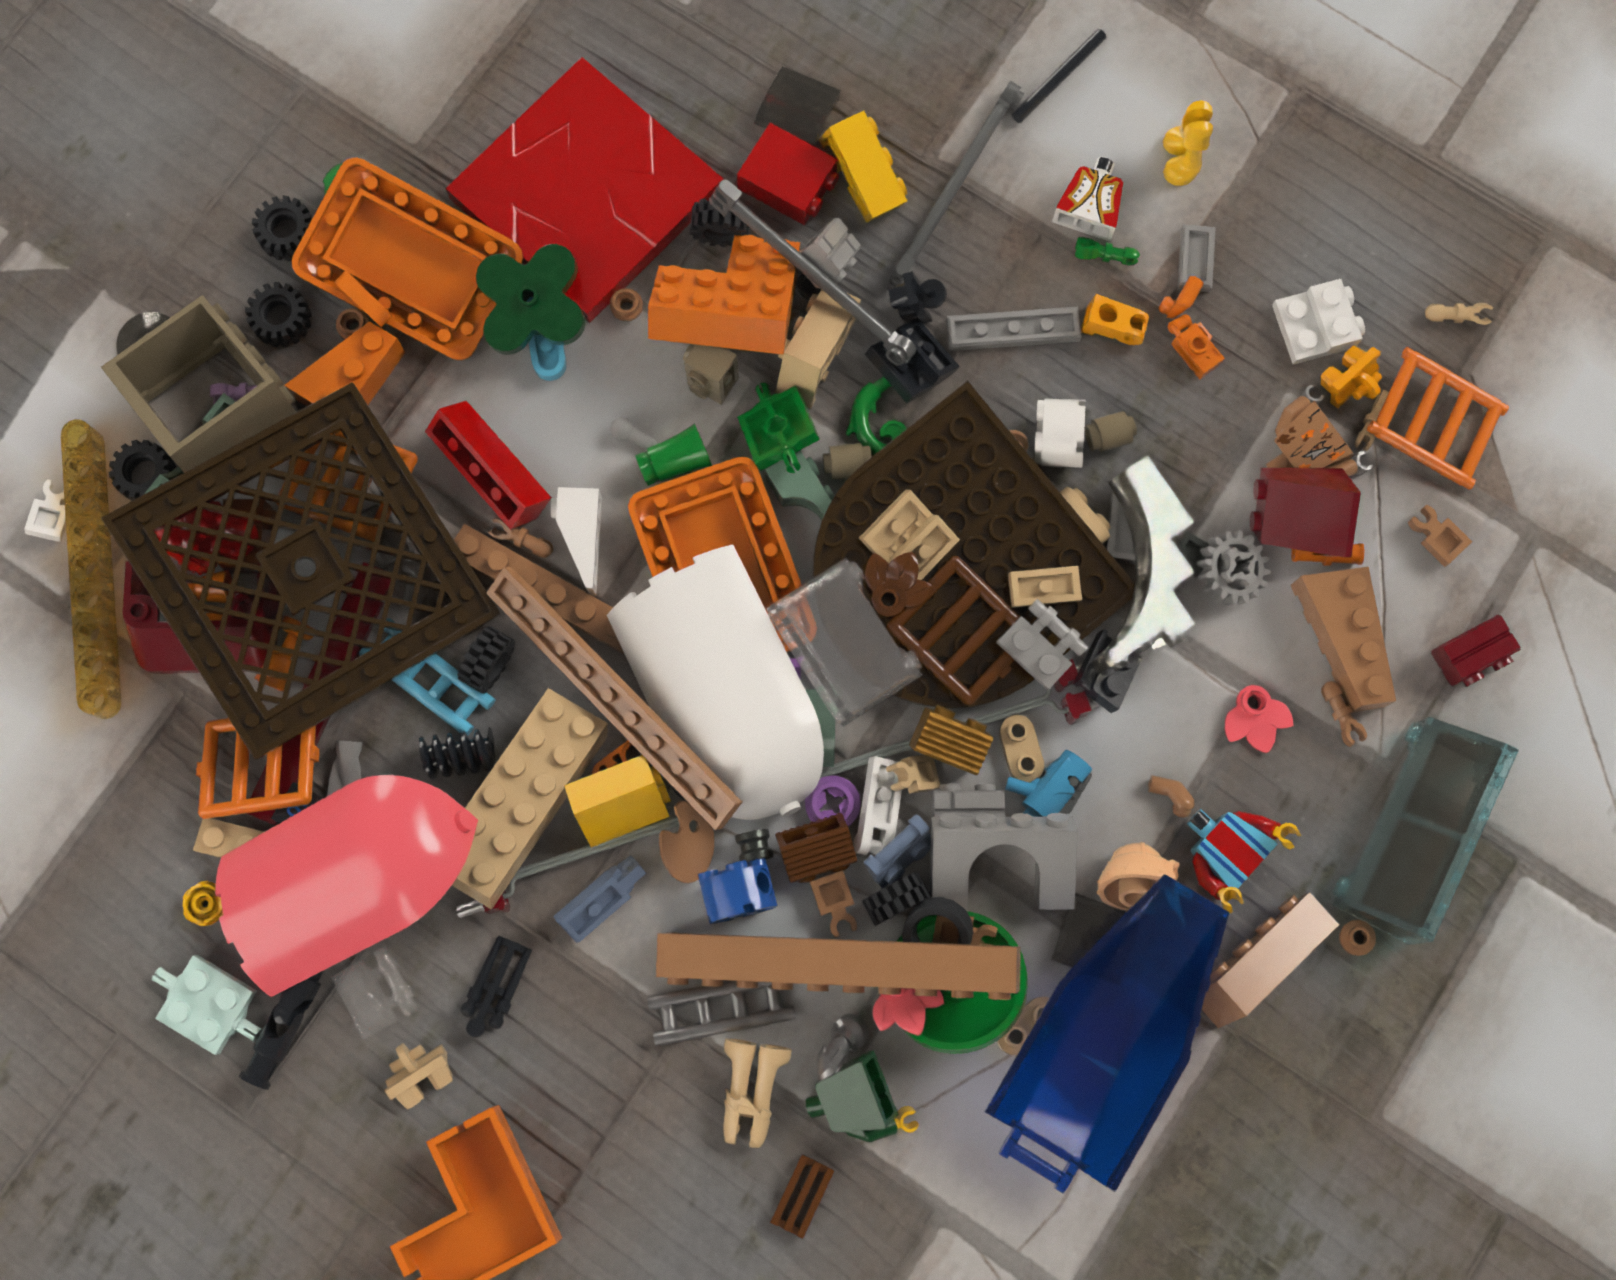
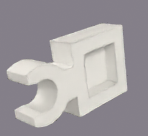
[24,479,71,542]

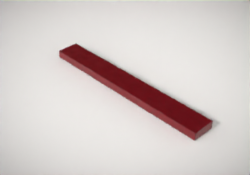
[246,561,391,826]

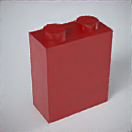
[737,123,840,225]

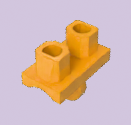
[1321,345,1382,408]

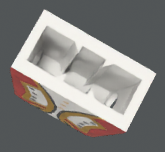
[1052,157,1123,242]

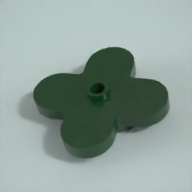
[476,244,585,355]

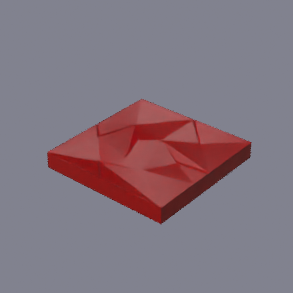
[445,57,723,323]

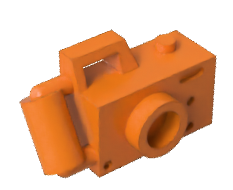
[1168,314,1225,380]

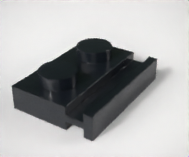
[1073,628,1142,713]

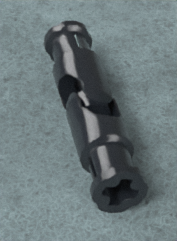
[239,970,324,1090]

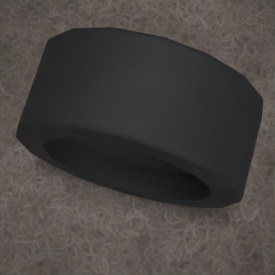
[902,897,974,944]

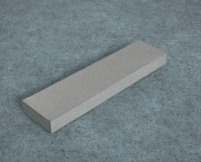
[946,307,1082,351]

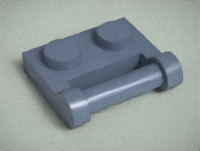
[863,814,931,889]

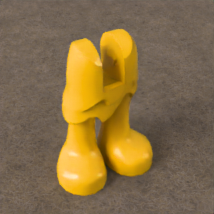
[1163,100,1213,186]

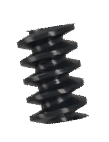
[419,727,496,780]

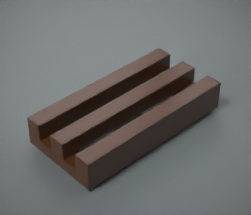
[770,1154,835,1239]

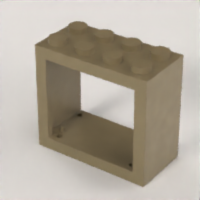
[101,295,296,473]

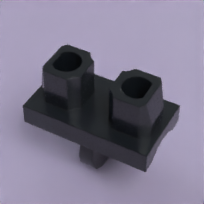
[888,271,947,324]

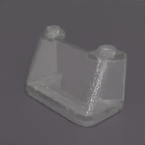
[767,558,922,727]

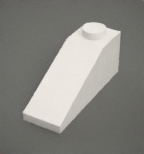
[551,487,602,596]

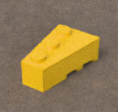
[819,110,907,223]

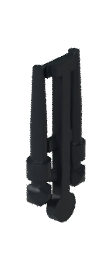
[460,936,532,1038]

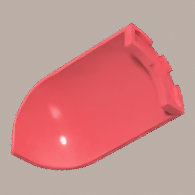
[215,775,478,997]

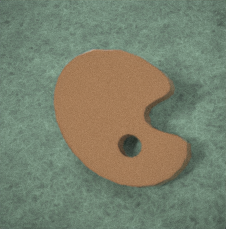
[659,800,714,883]

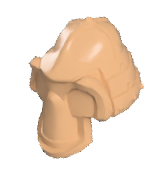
[1096,842,1186,934]

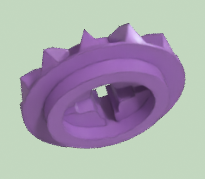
[805,776,861,827]

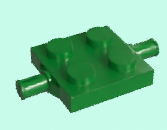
[737,383,820,473]

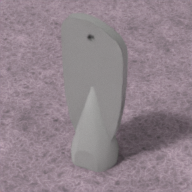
[327,740,363,796]

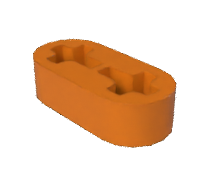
[334,271,393,327]

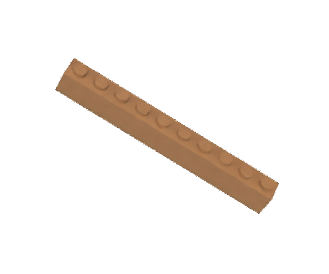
[656,932,1021,1000]

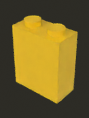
[564,755,671,848]

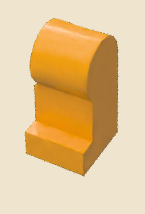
[1081,294,1149,345]

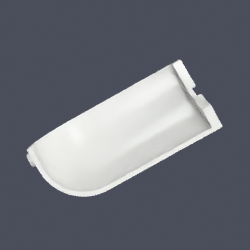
[607,545,824,820]

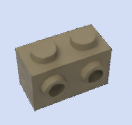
[683,344,739,405]

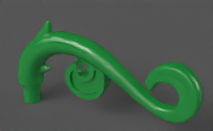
[845,376,907,456]

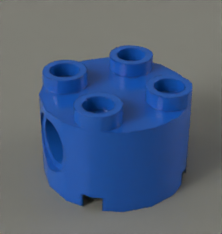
[698,858,778,924]

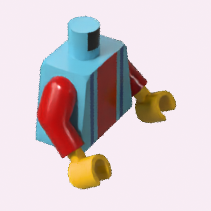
[1187,809,1301,914]

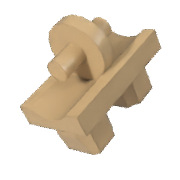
[385,1043,453,1109]

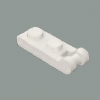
[853,756,902,855]

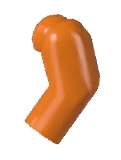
[1158,276,1204,319]

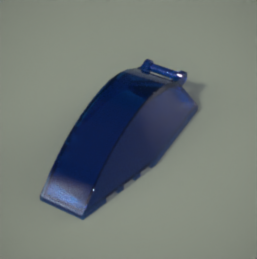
[984,874,1230,1194]

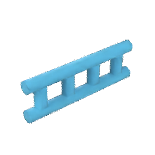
[359,618,496,736]

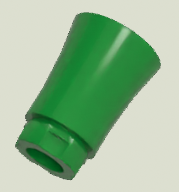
[635,423,712,486]

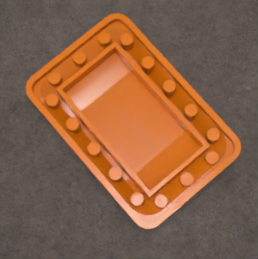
[291,157,523,361]
[628,457,817,653]

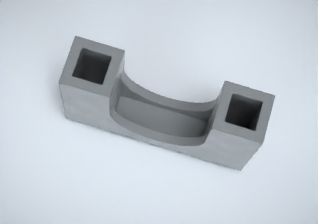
[929,813,1078,910]

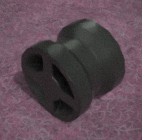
[735,829,774,862]

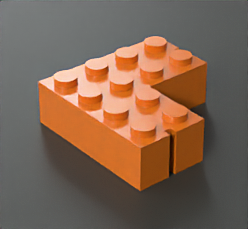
[648,235,800,355]
[390,1105,562,1280]

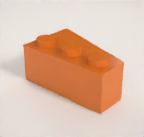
[284,321,405,406]

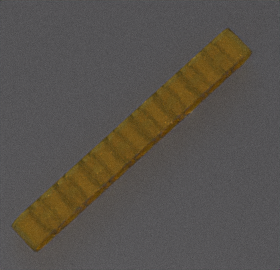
[61,419,121,719]

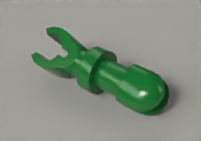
[1075,237,1140,266]

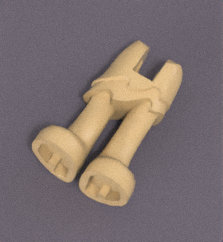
[723,1038,792,1148]

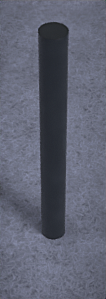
[1012,29,1107,123]

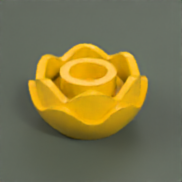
[183,881,223,926]

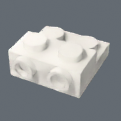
[1272,279,1365,365]

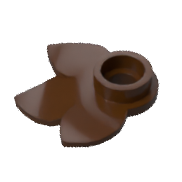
[865,552,932,617]

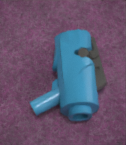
[1005,749,1092,817]

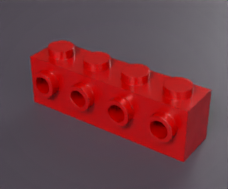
[425,401,552,530]

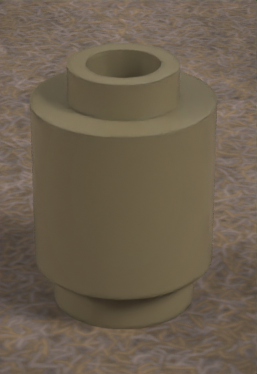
[1084,411,1137,452]
[823,443,871,480]

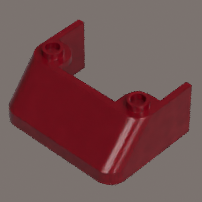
[122,561,279,674]

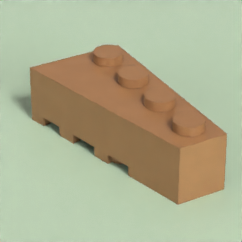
[1290,567,1396,712]

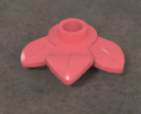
[1224,685,1293,753]
[873,988,944,1036]

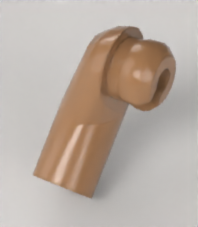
[1148,775,1195,818]

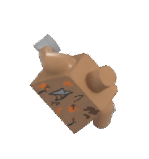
[1266,385,1373,477]

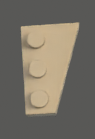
[775,289,861,409]

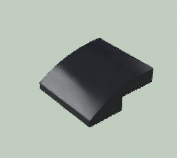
[865,318,960,404]

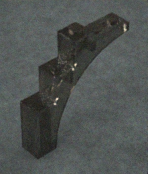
[1092,455,1195,673]

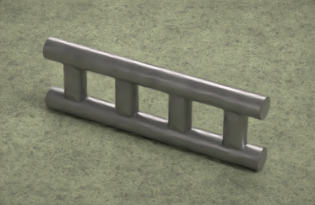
[647,980,796,1047]

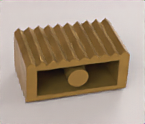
[909,705,993,776]

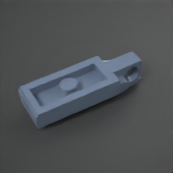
[553,855,646,943]

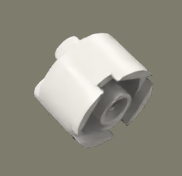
[1035,398,1086,468]

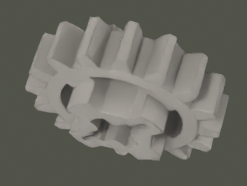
[1197,530,1271,605]

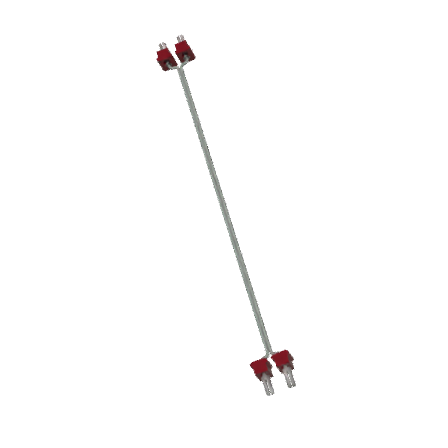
[456,658,1100,918]

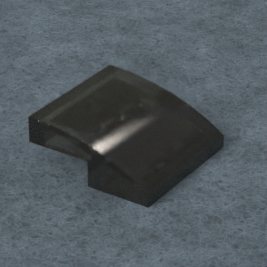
[754,66,841,146]

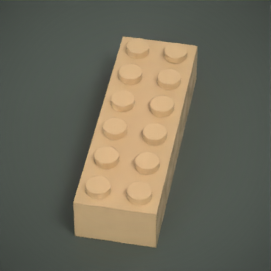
[452,688,608,910]

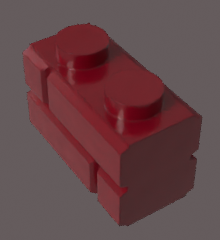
[1431,614,1521,687]

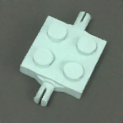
[152,955,262,1055]

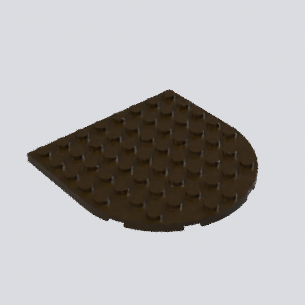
[812,380,1140,709]

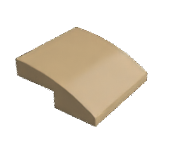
[859,489,960,580]

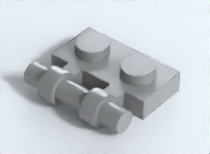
[996,599,1088,690]

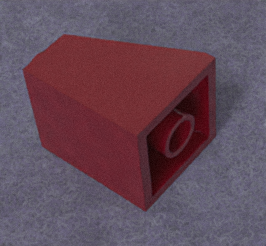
[1250,468,1361,557]

